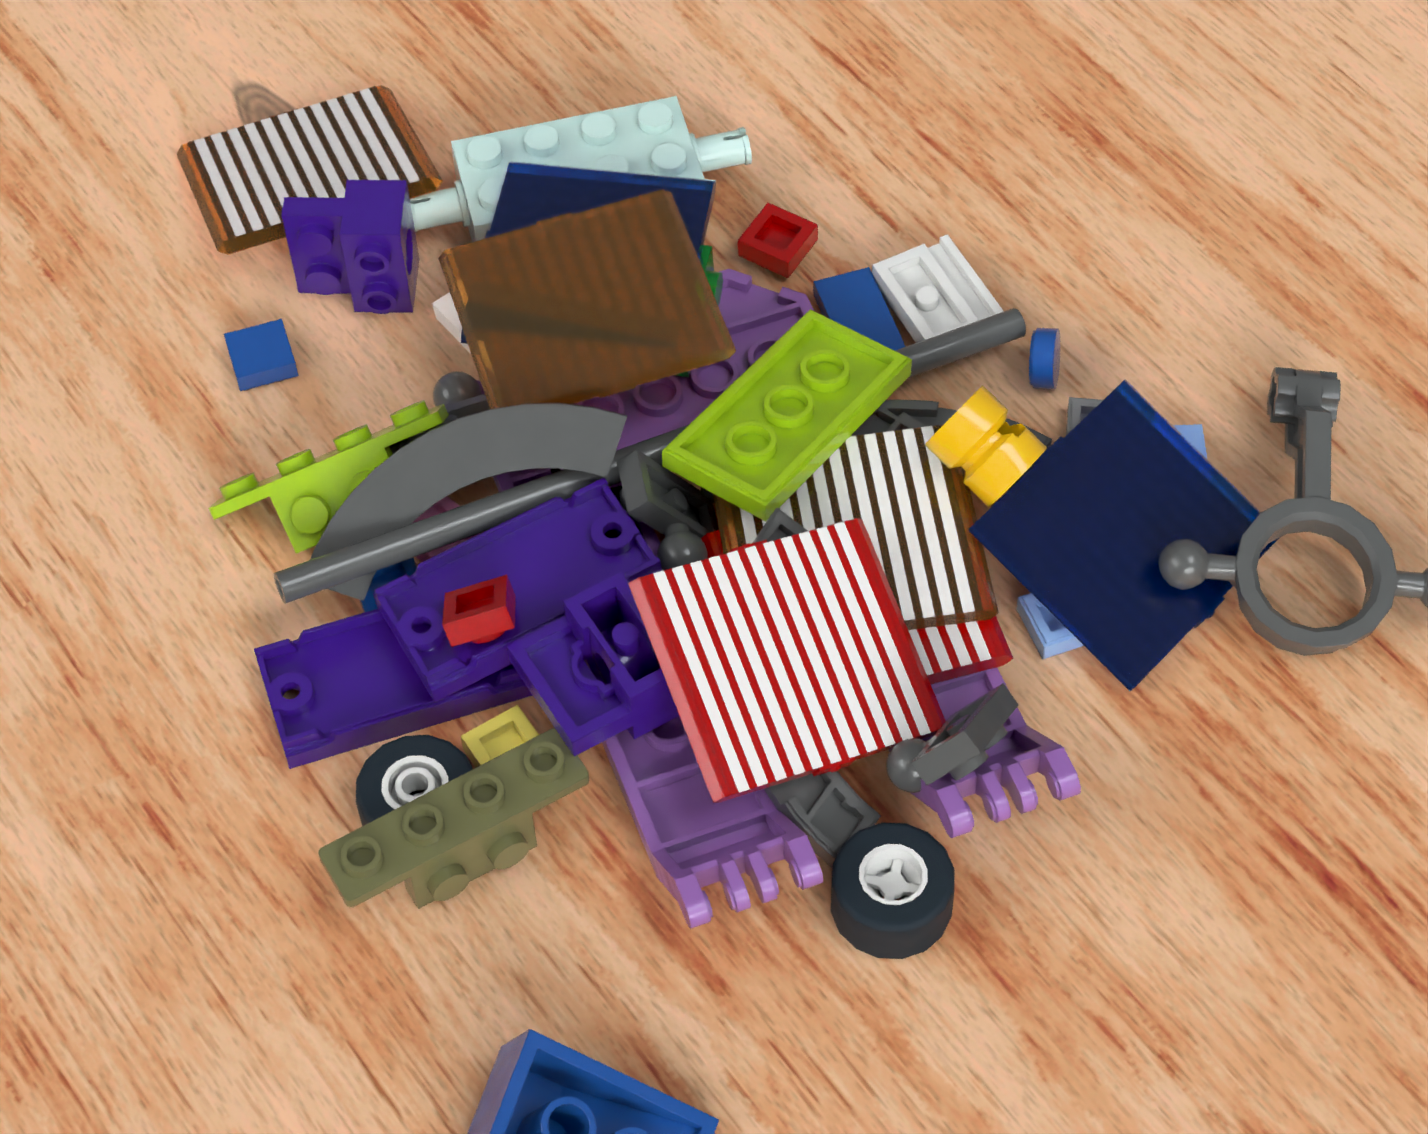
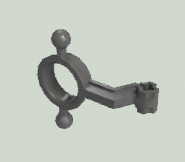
[1158,367,1428,656]

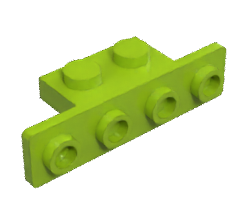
[208,400,449,554]

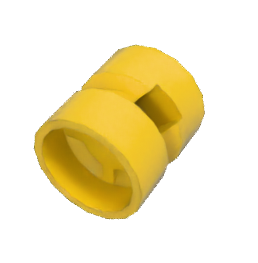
[924,385,1047,507]

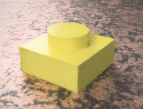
[461,705,539,767]

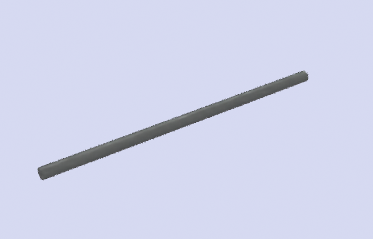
[274,308,1026,604]

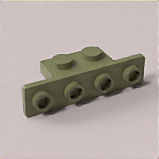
[318,728,589,909]

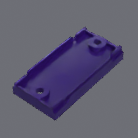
[374,478,663,702]
[254,609,533,769]

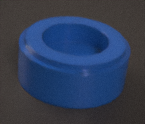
[1029,328,1060,389]

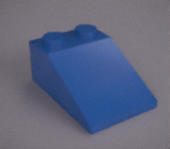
[467,1029,719,1134]

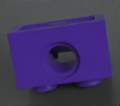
[281,180,420,314]
[507,571,679,756]

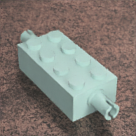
[409,96,752,264]

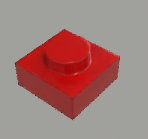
[738,202,818,278]
[442,574,516,647]

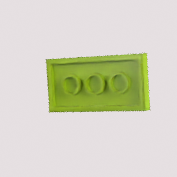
[662,309,912,521]

